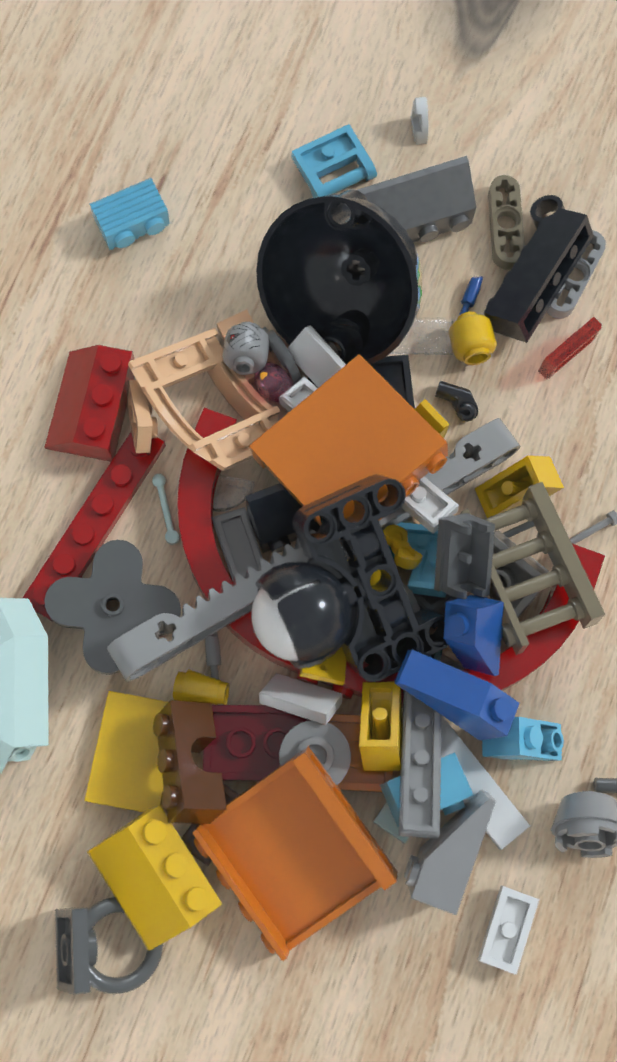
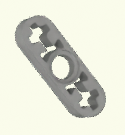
[547,230,606,319]

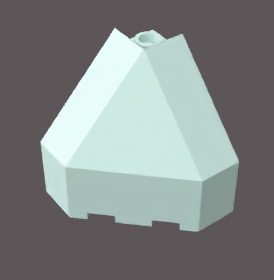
[0,598,49,773]

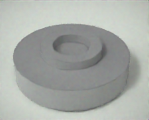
[279,720,351,785]

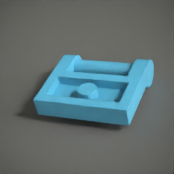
[291,124,377,198]

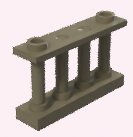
[461,482,605,655]

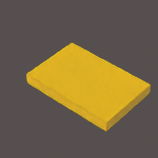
[84,691,168,812]

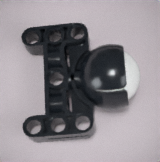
[252,474,448,682]

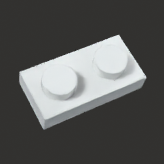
[478,886,539,975]

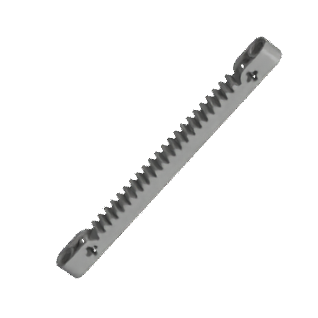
[107,418,520,682]

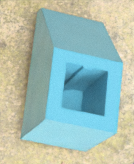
[482,717,564,761]

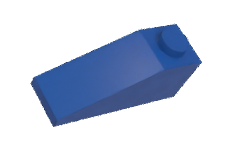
[394,650,519,741]

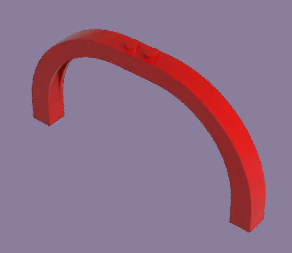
[177,407,605,708]

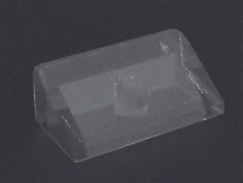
[390,317,455,355]

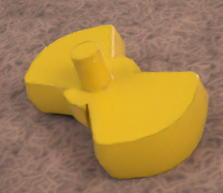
[383,525,423,569]

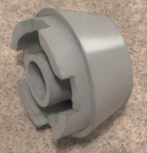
[551,791,617,858]

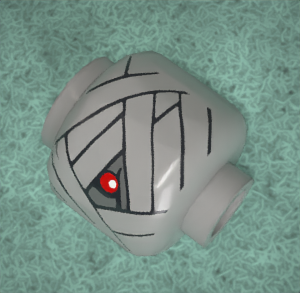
[222,322,269,375]

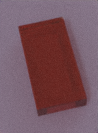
[538,317,602,379]

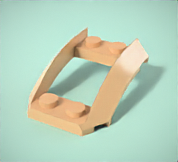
[128,328,281,471]

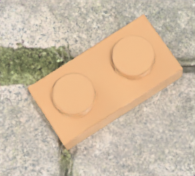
[127,380,158,453]

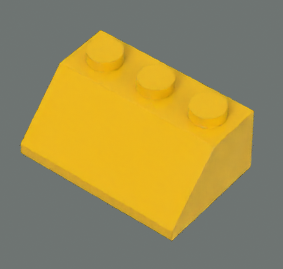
[87,805,222,951]

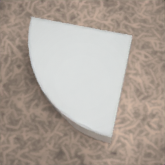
[411,97,428,145]

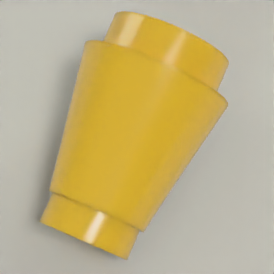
[173,669,230,705]

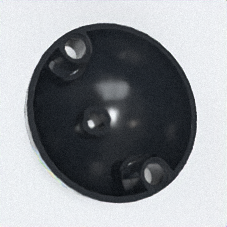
[256,189,422,364]

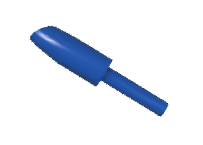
[460,276,483,315]

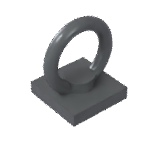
[55,897,163,994]

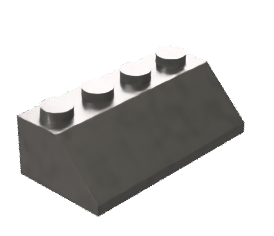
[345,156,476,242]

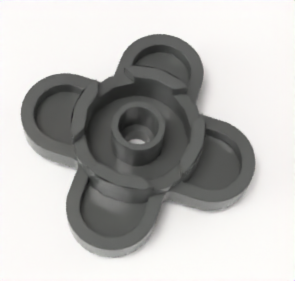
[45,540,181,675]

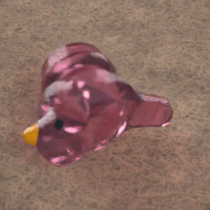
[254,362,293,403]

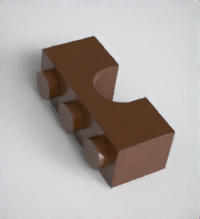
[153,700,227,824]

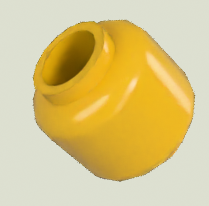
[448,312,497,365]

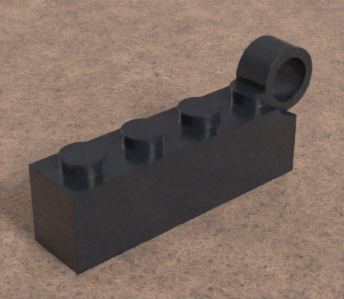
[484,195,594,343]

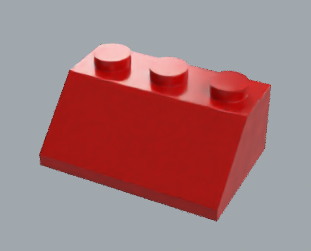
[45,345,135,462]

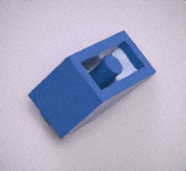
[444,595,504,676]

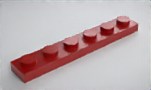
[23,432,166,622]

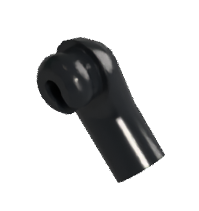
[435,380,478,422]

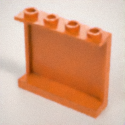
[249,354,448,542]
[192,746,398,962]

